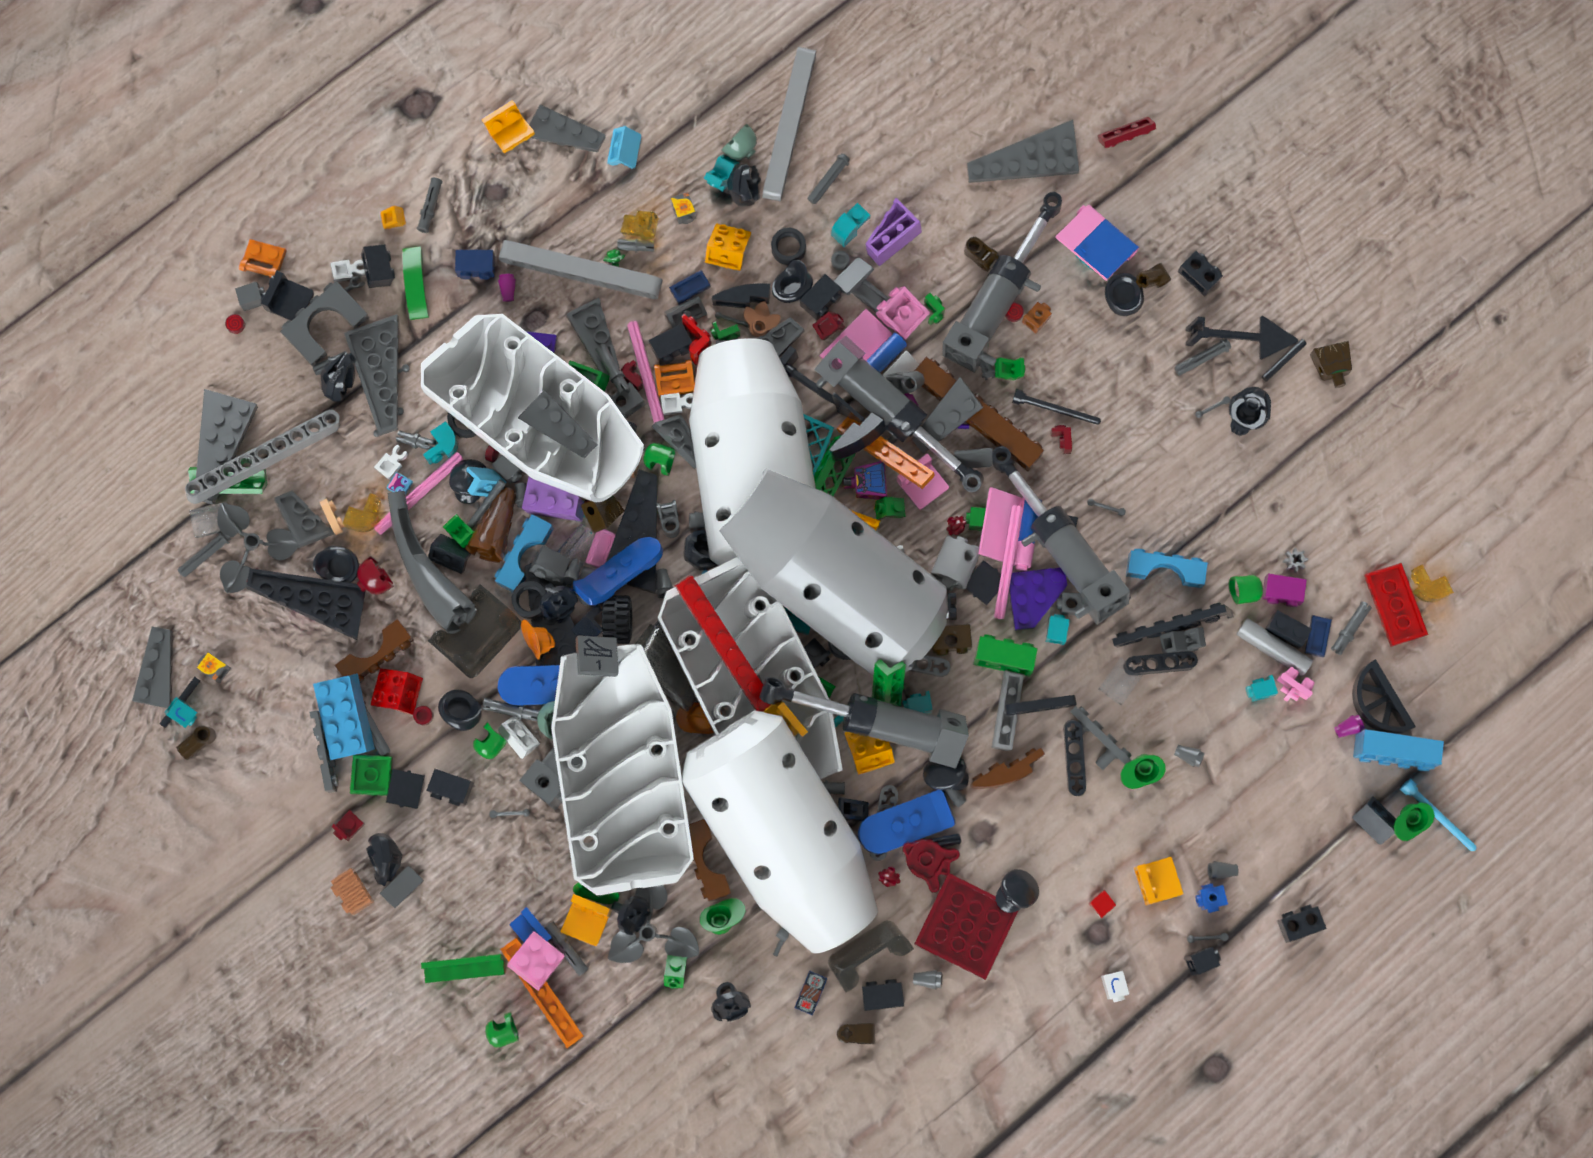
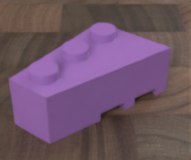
[866,198,922,266]
[522,476,584,522]

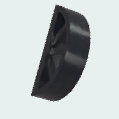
[1352,659,1416,734]

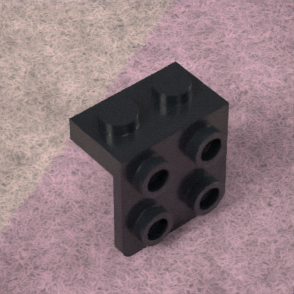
[260,271,314,321]

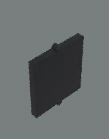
[966,560,1001,606]
[385,769,425,809]

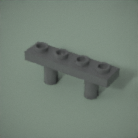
[1069,706,1132,770]

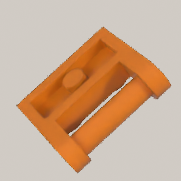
[239,239,286,278]
[654,359,695,398]

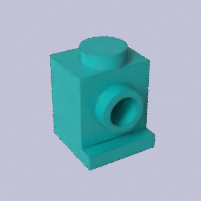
[1245,675,1278,702]
[903,691,933,713]

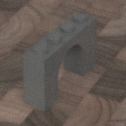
[280,281,369,366]

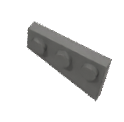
[652,415,696,469]
[274,491,334,548]

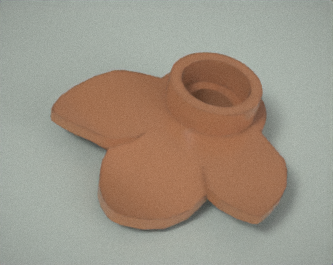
[743,301,780,337]

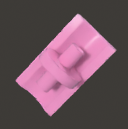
[1277,667,1315,701]

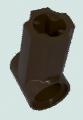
[1136,263,1171,289]
[176,726,216,760]

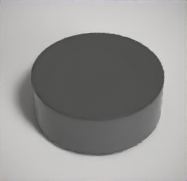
[831,251,850,271]

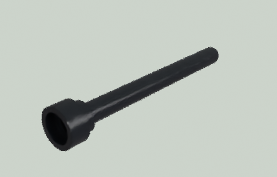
[1012,389,1101,425]

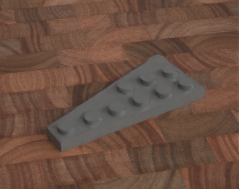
[967,119,1079,183]
[344,314,399,436]
[194,389,258,505]

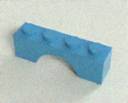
[495,514,554,592]
[1126,549,1208,589]

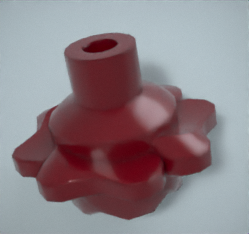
[946,516,967,536]
[878,866,901,887]

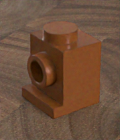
[1022,302,1052,334]

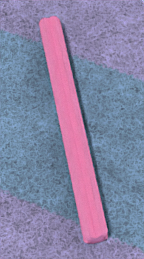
[627,321,664,423]
[374,452,463,535]
[994,505,1022,619]

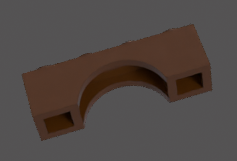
[335,619,414,683]
[688,819,731,902]

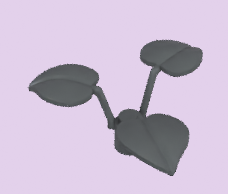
[217,503,298,593]
[608,885,699,963]

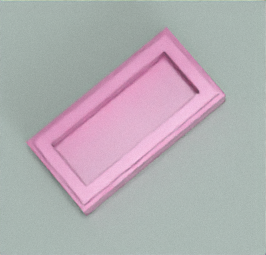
[585,529,616,568]

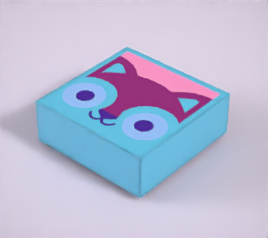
[386,472,413,495]

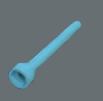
[1400,779,1477,851]

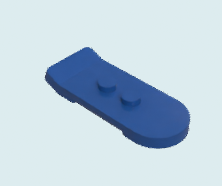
[573,537,663,605]
[498,665,560,705]
[858,790,956,854]

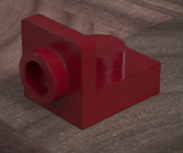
[812,312,845,340]
[621,360,643,393]
[1051,425,1072,454]
[331,810,365,841]

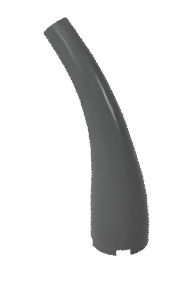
[387,491,477,634]

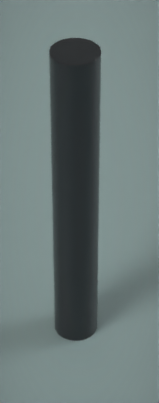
[1262,339,1307,382]
[159,676,201,728]

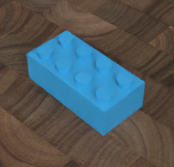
[313,674,375,760]
[1353,729,1444,772]

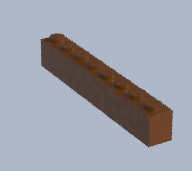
[913,356,1044,472]

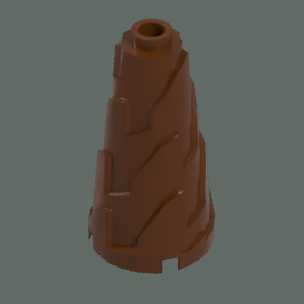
[466,487,516,563]

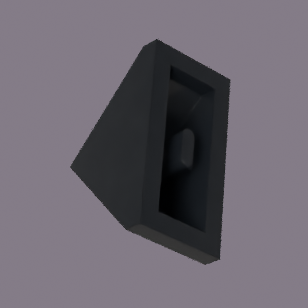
[838,798,869,821]

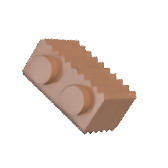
[331,868,374,915]

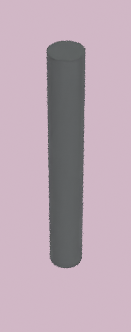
[467,480,506,529]

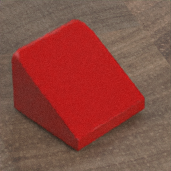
[1088,890,1116,918]

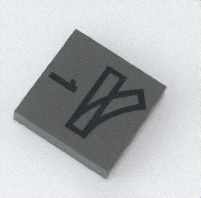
[576,636,619,677]

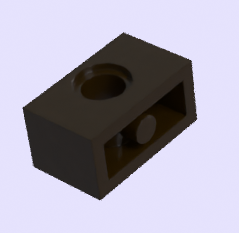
[932,624,972,656]

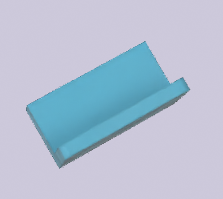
[607,126,642,169]
[466,467,506,497]

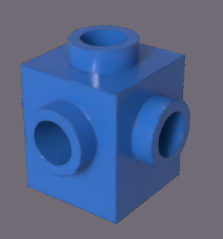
[1195,883,1228,913]

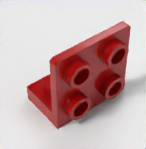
[681,314,712,366]
[370,668,423,715]

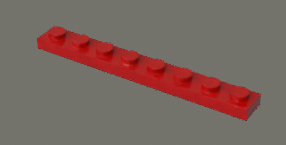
[675,575,772,712]

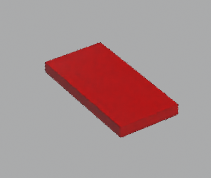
[1364,563,1429,647]

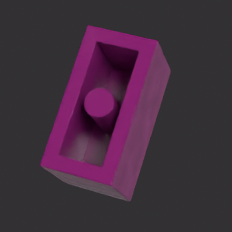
[1262,573,1307,607]

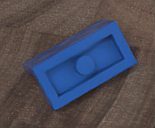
[510,907,552,943]

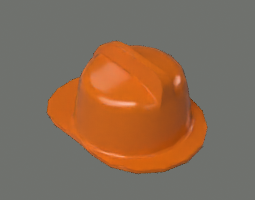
[521,620,555,660]
[676,702,722,734]

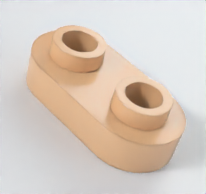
[320,498,345,535]

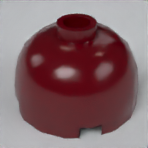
[357,556,394,595]

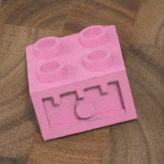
[896,453,949,510]

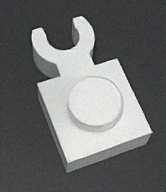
[330,260,365,282]
[661,393,693,415]
[374,445,408,480]

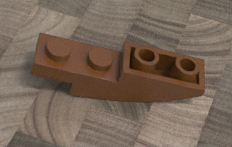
[970,748,1045,789]

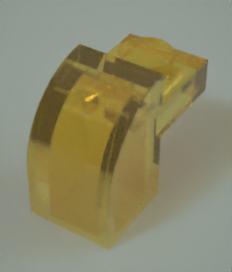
[621,210,659,239]
[342,493,381,532]
[1411,564,1454,603]

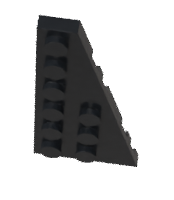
[606,469,658,594]
[525,562,577,666]
[246,568,366,640]
[1112,602,1234,648]

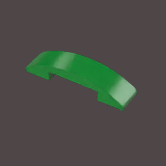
[402,246,429,320]

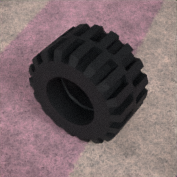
[602,595,633,644]

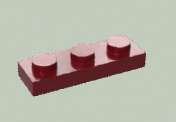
[1097,117,1156,148]

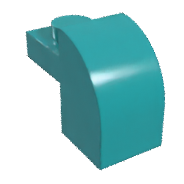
[704,154,740,191]
[831,203,871,247]
[423,421,458,465]

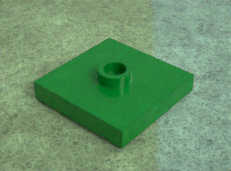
[350,755,393,796]

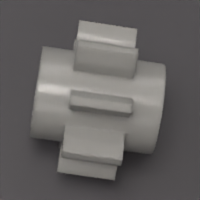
[1282,548,1308,573]

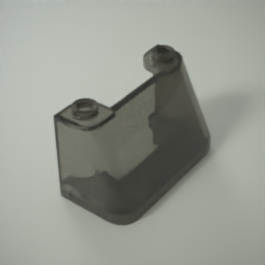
[428,584,521,678]
[635,624,697,712]
[828,921,914,994]

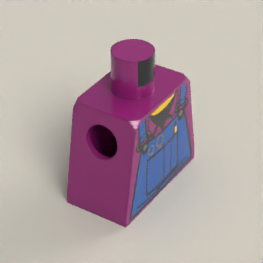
[843,461,887,500]

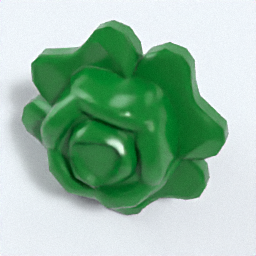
[603,250,625,267]

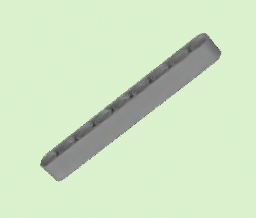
[762,47,816,202]
[498,240,663,299]
[185,410,340,504]

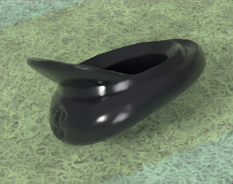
[772,260,813,303]
[1105,273,1144,316]
[449,459,487,504]
[313,546,360,583]
[438,689,482,731]
[923,757,969,790]
[995,869,1039,913]

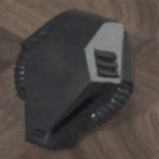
[727,164,761,207]
[320,353,357,402]
[1228,386,1271,436]
[683,530,718,571]
[366,833,402,886]

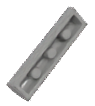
[1236,618,1313,677]
[992,670,1024,751]

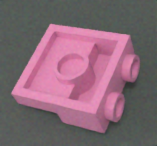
[876,286,930,340]

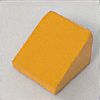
[380,205,406,230]

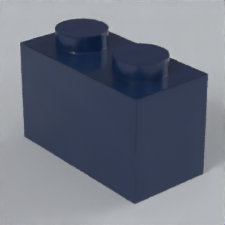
[455,250,495,280]

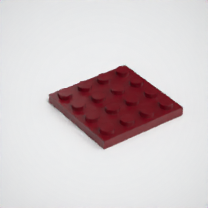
[914,873,1019,980]

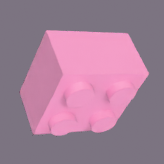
[507,931,565,991]

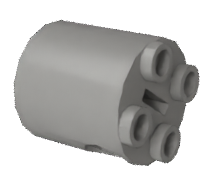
[931,536,980,591]

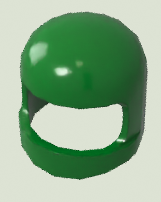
[643,443,675,476]
[1228,575,1263,605]
[473,722,508,759]
[485,1012,519,1048]

